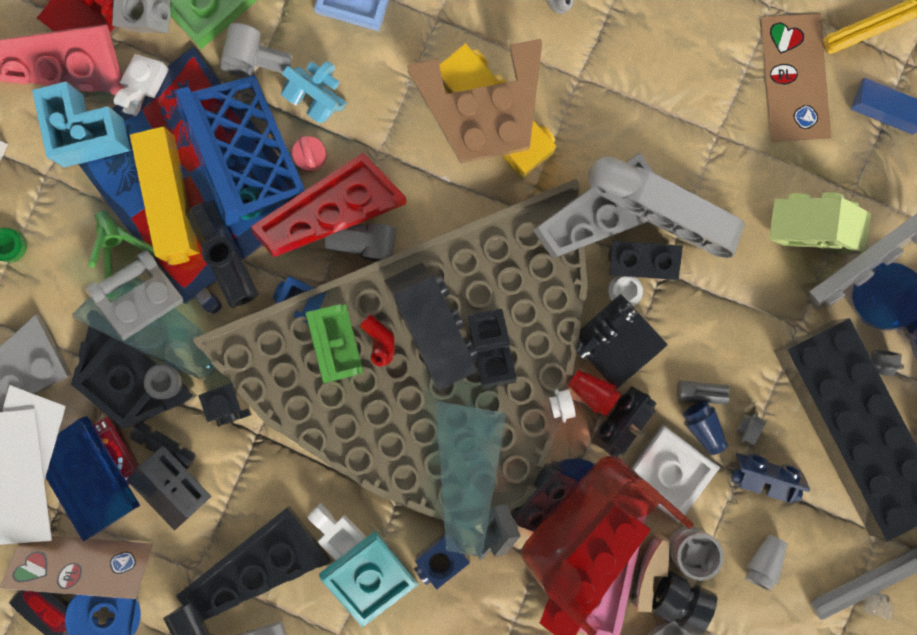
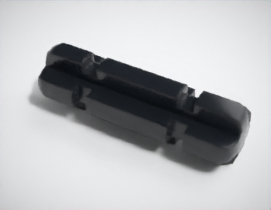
[130,422,196,470]

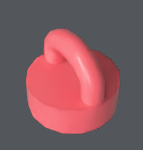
[292,136,327,172]

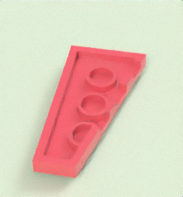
[0,24,125,95]

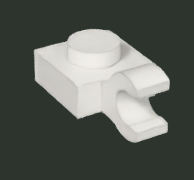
[114,54,169,116]
[308,503,367,560]

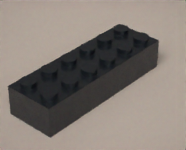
[774,318,917,542]

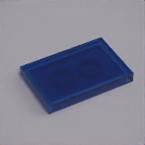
[45,416,141,542]

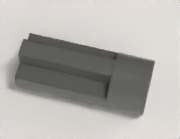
[676,380,730,404]

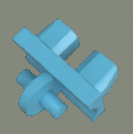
[281,61,347,123]

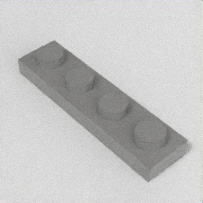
[808,213,917,310]

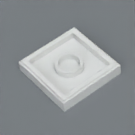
[622,425,720,523]

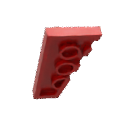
[251,153,406,257]
[539,486,651,635]

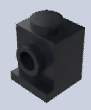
[198,383,252,427]

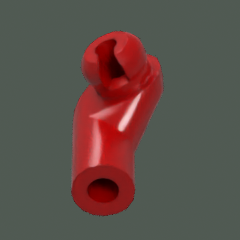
[359,314,395,367]

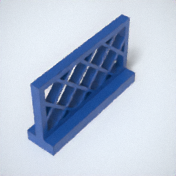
[175,75,305,226]

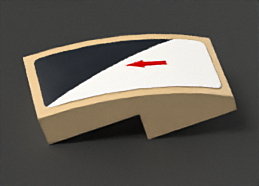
[631,535,670,612]

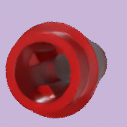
[568,369,622,417]

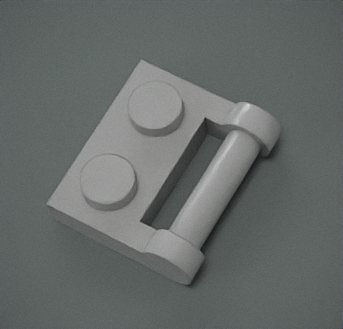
[85,250,183,341]

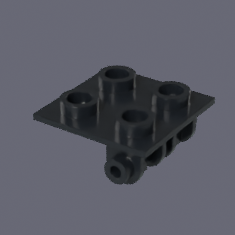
[575,294,668,390]

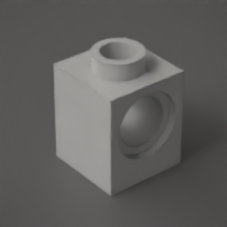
[112,0,171,33]

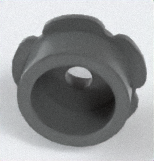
[871,350,904,376]
[736,412,767,445]

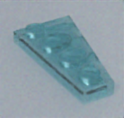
[72,266,217,382]
[436,401,506,557]

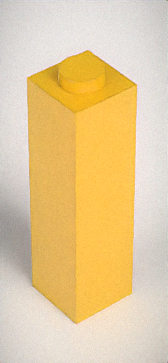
[130,127,200,265]

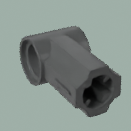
[325,223,397,262]

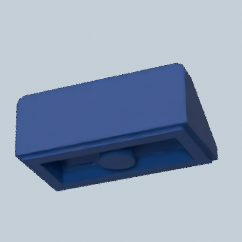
[851,78,917,135]

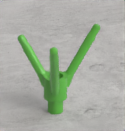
[88,211,155,299]

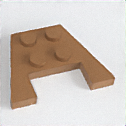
[407,39,542,163]

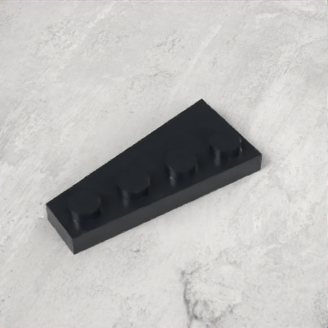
[176,506,332,621]

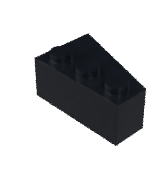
[384,262,478,390]

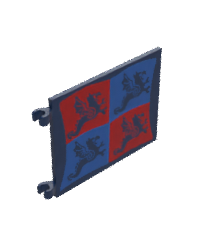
[78,47,294,314]

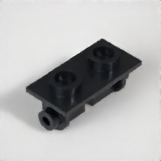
[608,240,683,280]
[591,386,657,459]
[510,460,578,532]

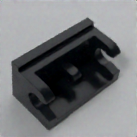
[126,446,212,531]

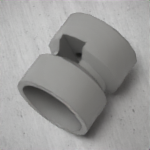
[668,526,724,580]

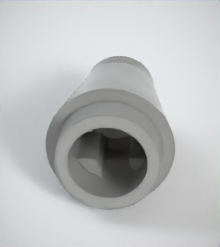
[745,535,788,591]

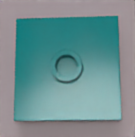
[319,531,418,627]

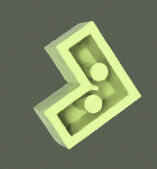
[769,192,871,254]

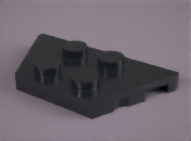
[71,311,197,429]

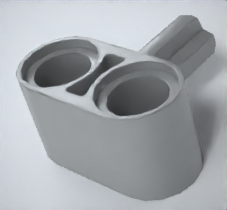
[221,23,292,77]

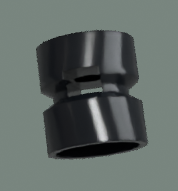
[652,571,718,635]

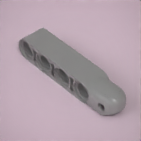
[588,156,745,258]

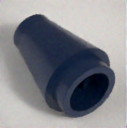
[683,401,728,455]

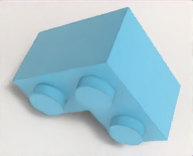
[32,82,131,168]

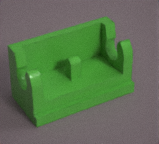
[305,304,364,383]

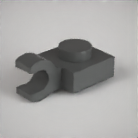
[474,505,521,560]

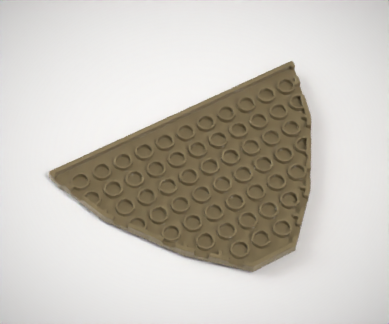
[193,179,588,530]

